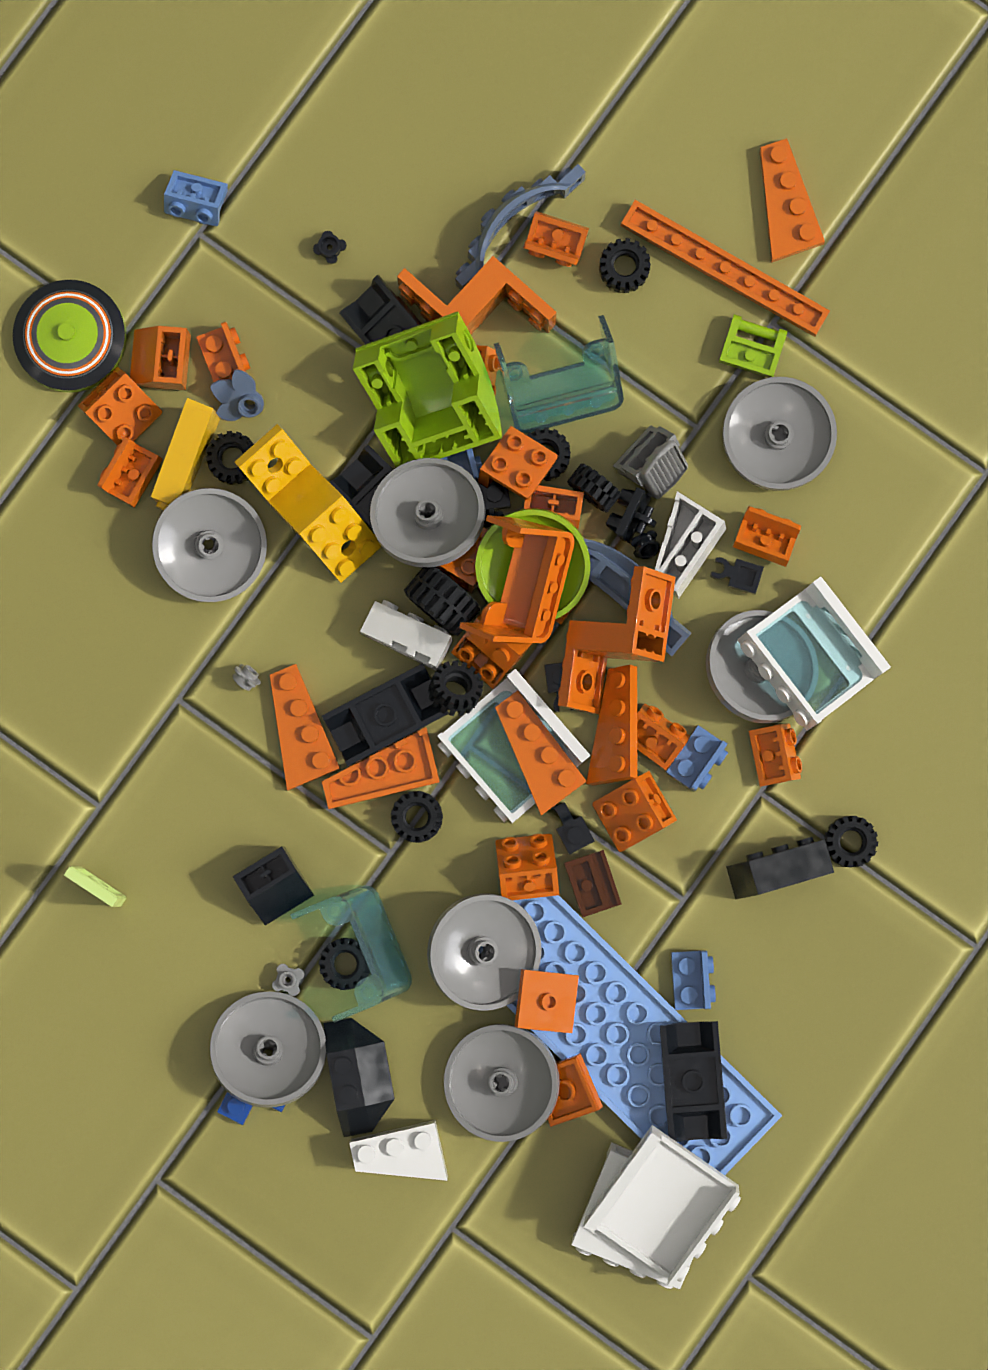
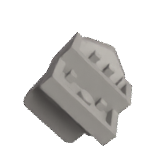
[613,425,688,499]

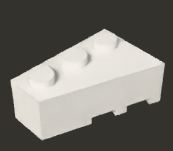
[655,491,726,599]
[360,600,452,671]
[349,1120,448,1181]

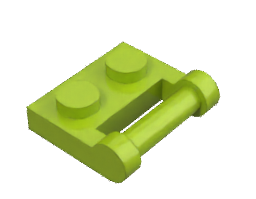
[719,314,788,378]

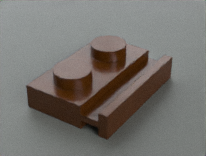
[564,850,622,918]

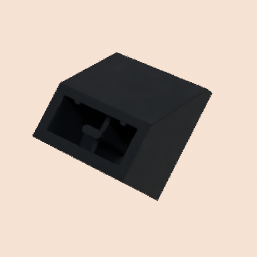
[232,846,315,926]

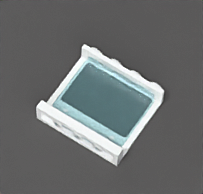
[737,577,891,731]
[437,669,590,823]

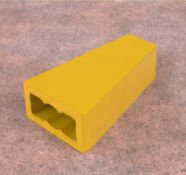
[151,398,220,510]

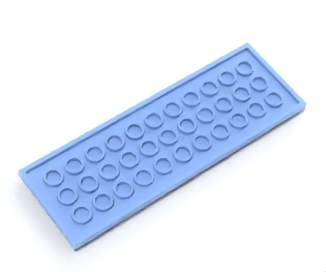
[478,895,782,1175]

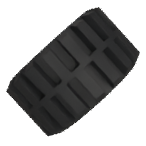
[404,567,480,636]

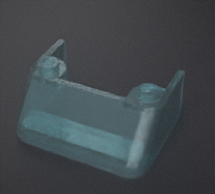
[494,315,624,433]
[290,885,412,1022]

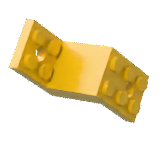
[234,424,381,583]

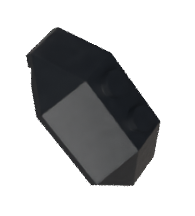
[323,1018,395,1137]

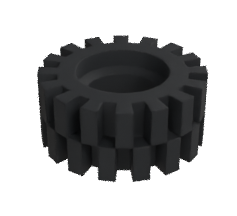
[599,238,651,293]
[527,427,571,481]
[206,431,254,485]
[567,463,621,513]
[428,660,484,716]
[391,791,443,843]
[824,816,879,868]
[319,938,372,990]

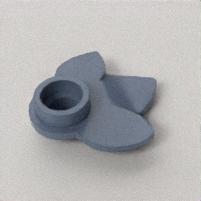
[210,369,264,421]

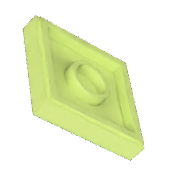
[64,866,126,907]

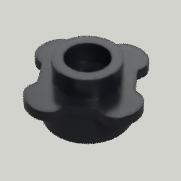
[313,231,347,264]
[630,530,660,559]

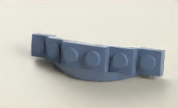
[455,164,586,290]
[584,539,691,656]

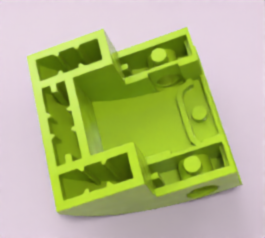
[353,311,502,468]

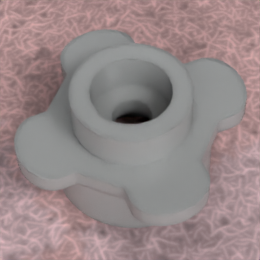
[232,664,261,691]
[272,964,304,996]

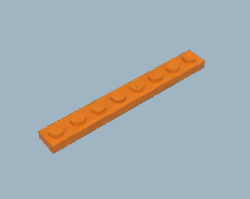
[621,200,830,337]

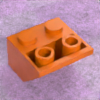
[130,326,191,391]
[524,485,584,529]
[451,614,533,689]

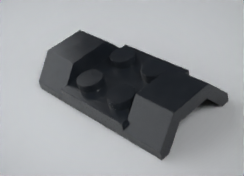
[339,275,422,345]
[330,445,429,530]
[322,663,449,766]
[659,1021,727,1142]

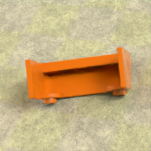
[459,515,575,643]

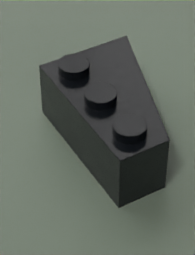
[726,837,834,900]

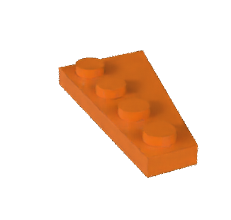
[760,138,825,263]
[270,664,340,791]
[586,665,638,786]
[495,690,586,816]
[322,727,440,809]

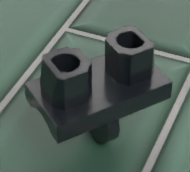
[606,487,657,544]

